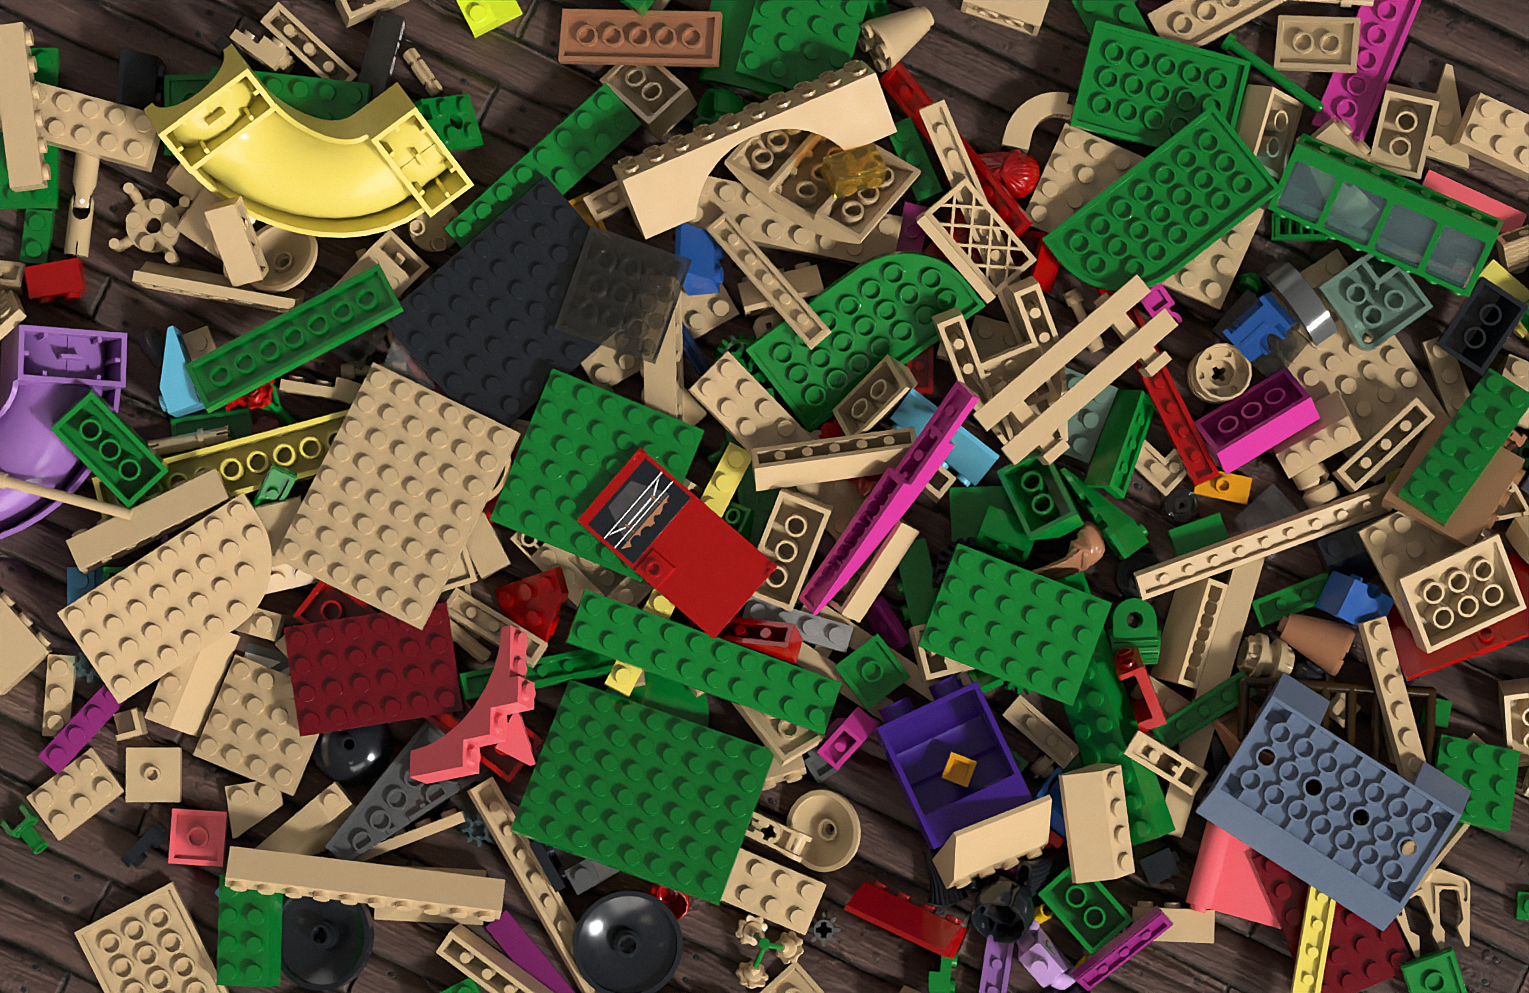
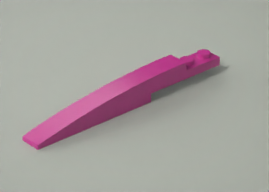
[798,381,980,615]

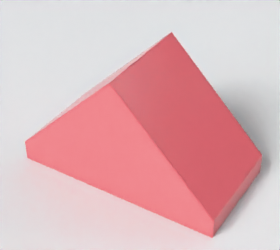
[496,712,537,766]

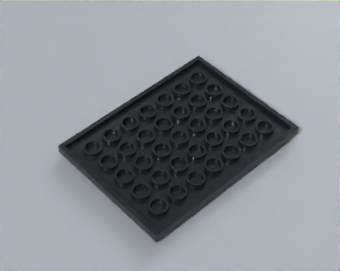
[384,176,642,427]

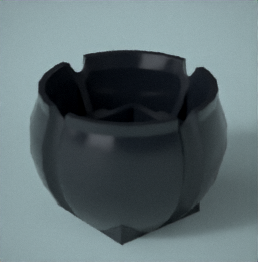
[971,876,1034,943]

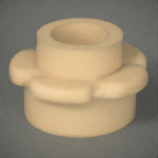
[1030,754,1054,779]

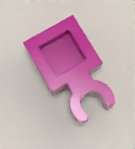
[1139,284,1182,323]

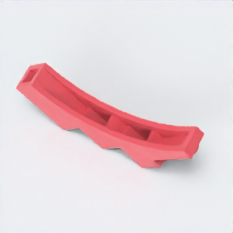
[410,625,536,784]

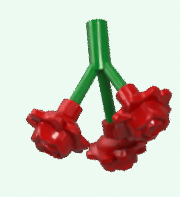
[225,379,297,426]

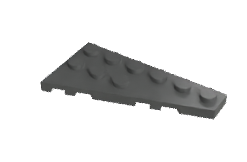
[324,720,492,861]

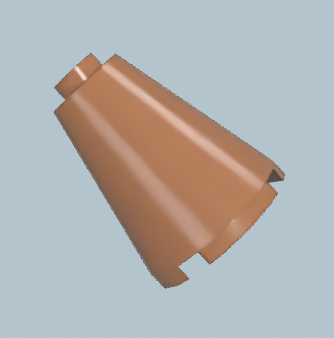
[1277,613,1356,676]

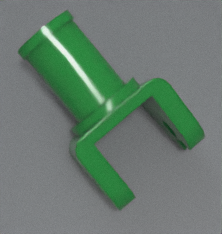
[0,802,48,855]

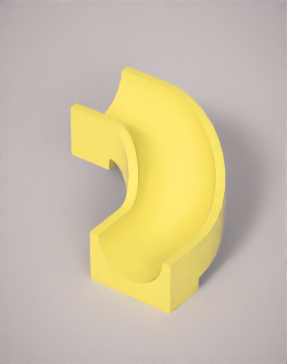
[144,44,474,238]

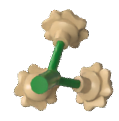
[735,914,804,989]

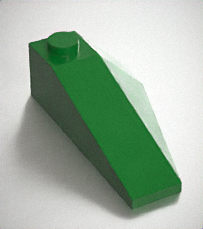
[1059,467,1149,561]

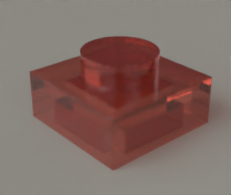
[251,416,282,435]

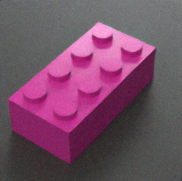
[1194,367,1320,475]

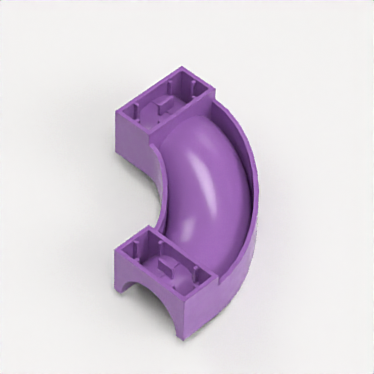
[0,324,127,539]

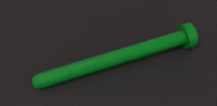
[1220,32,1324,112]

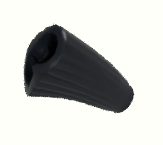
[1014,847,1069,898]
[922,848,968,908]

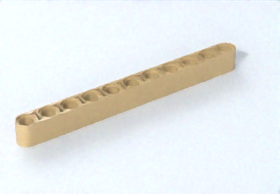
[1164,557,1265,838]

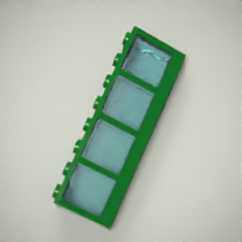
[1267,133,1504,297]

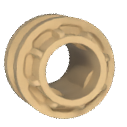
[1236,633,1295,678]

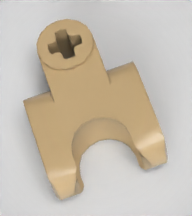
[746,810,813,863]

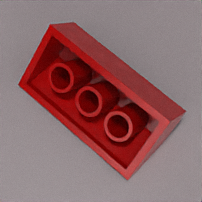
[844,880,967,959]

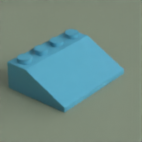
[889,388,999,487]

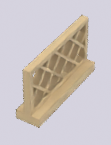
[915,177,1037,304]

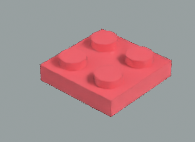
[168,808,228,867]

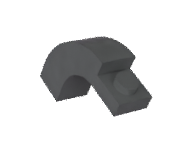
[1258,259,1338,346]

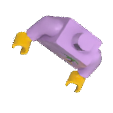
[1017,904,1090,990]

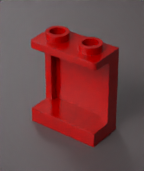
[1112,646,1167,732]

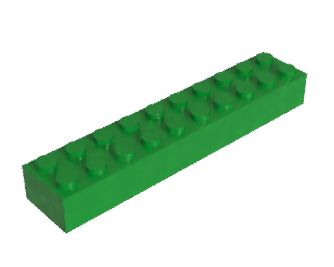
[1057,571,1176,846]

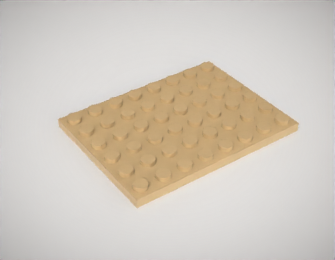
[274,362,521,630]

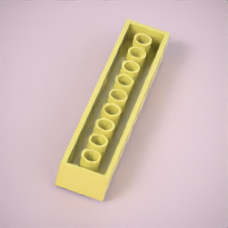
[92,409,349,519]

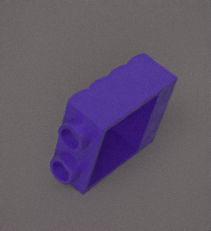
[874,673,1033,849]

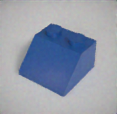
[674,223,725,296]

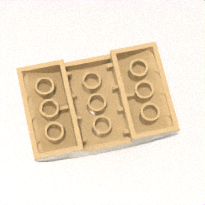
[725,129,921,244]

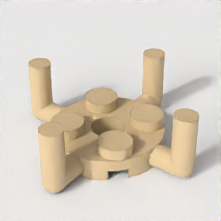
[109,183,192,266]

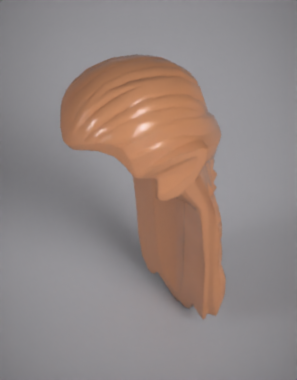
[1031,520,1105,580]

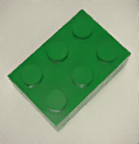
[1037,862,1133,956]

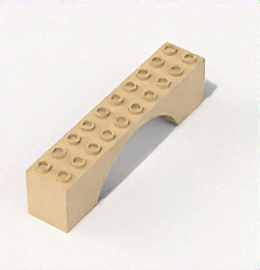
[612,60,897,239]

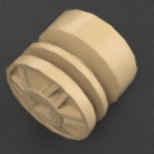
[1186,343,1252,404]

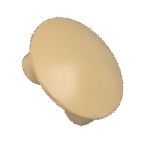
[408,203,458,252]

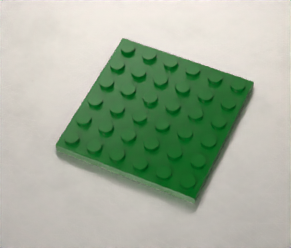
[490,369,705,582]

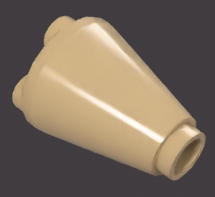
[857,6,934,72]

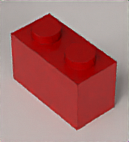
[24,258,88,305]

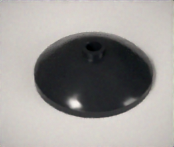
[312,723,393,785]

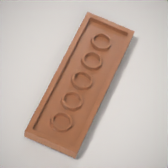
[558,9,723,67]

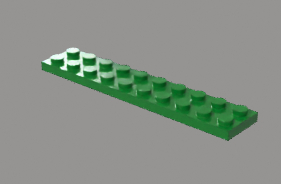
[566,589,842,735]

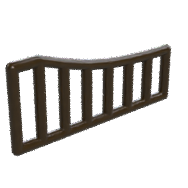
[1237,677,1436,775]

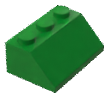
[996,450,1084,540]

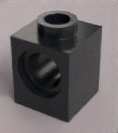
[1136,846,1181,886]

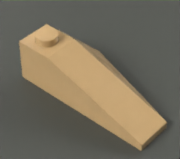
[255,782,358,856]

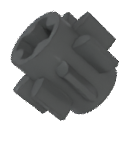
[807,912,841,947]

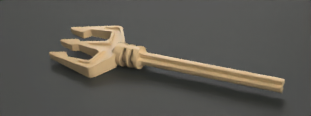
[1382,718,1470,958]

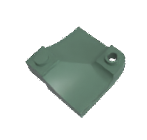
[1317,253,1433,352]

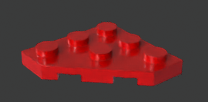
[495,566,569,658]

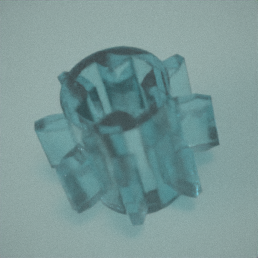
[73,652,101,683]
[462,813,493,847]

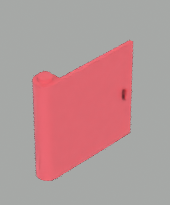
[1186,820,1281,929]

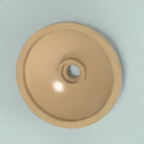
[249,224,318,293]
[786,789,861,872]

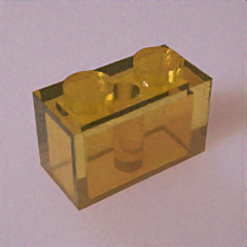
[821,142,887,198]

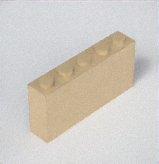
[0,591,53,695]

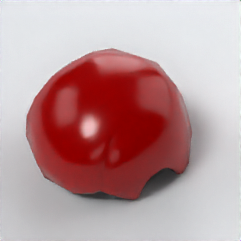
[649,883,690,920]

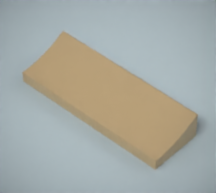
[132,261,305,313]

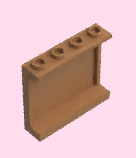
[1381,411,1526,548]

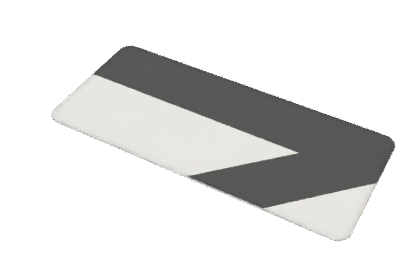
[244,643,290,676]

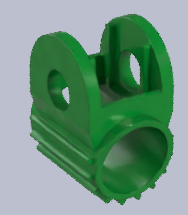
[1106,598,1161,665]

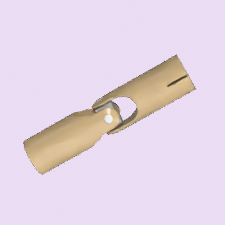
[64,152,100,258]

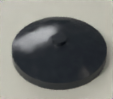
[572,889,683,993]
[281,896,374,991]

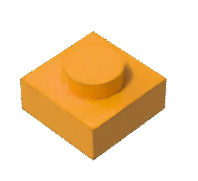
[941,752,977,788]

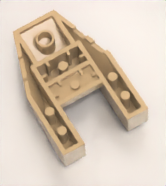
[931,276,1068,455]

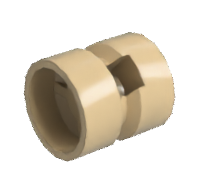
[1291,461,1341,509]

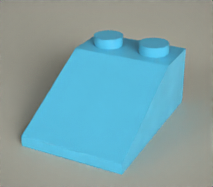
[158,326,205,418]

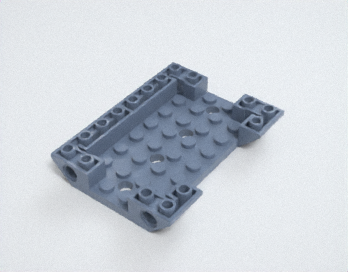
[1195,672,1471,931]

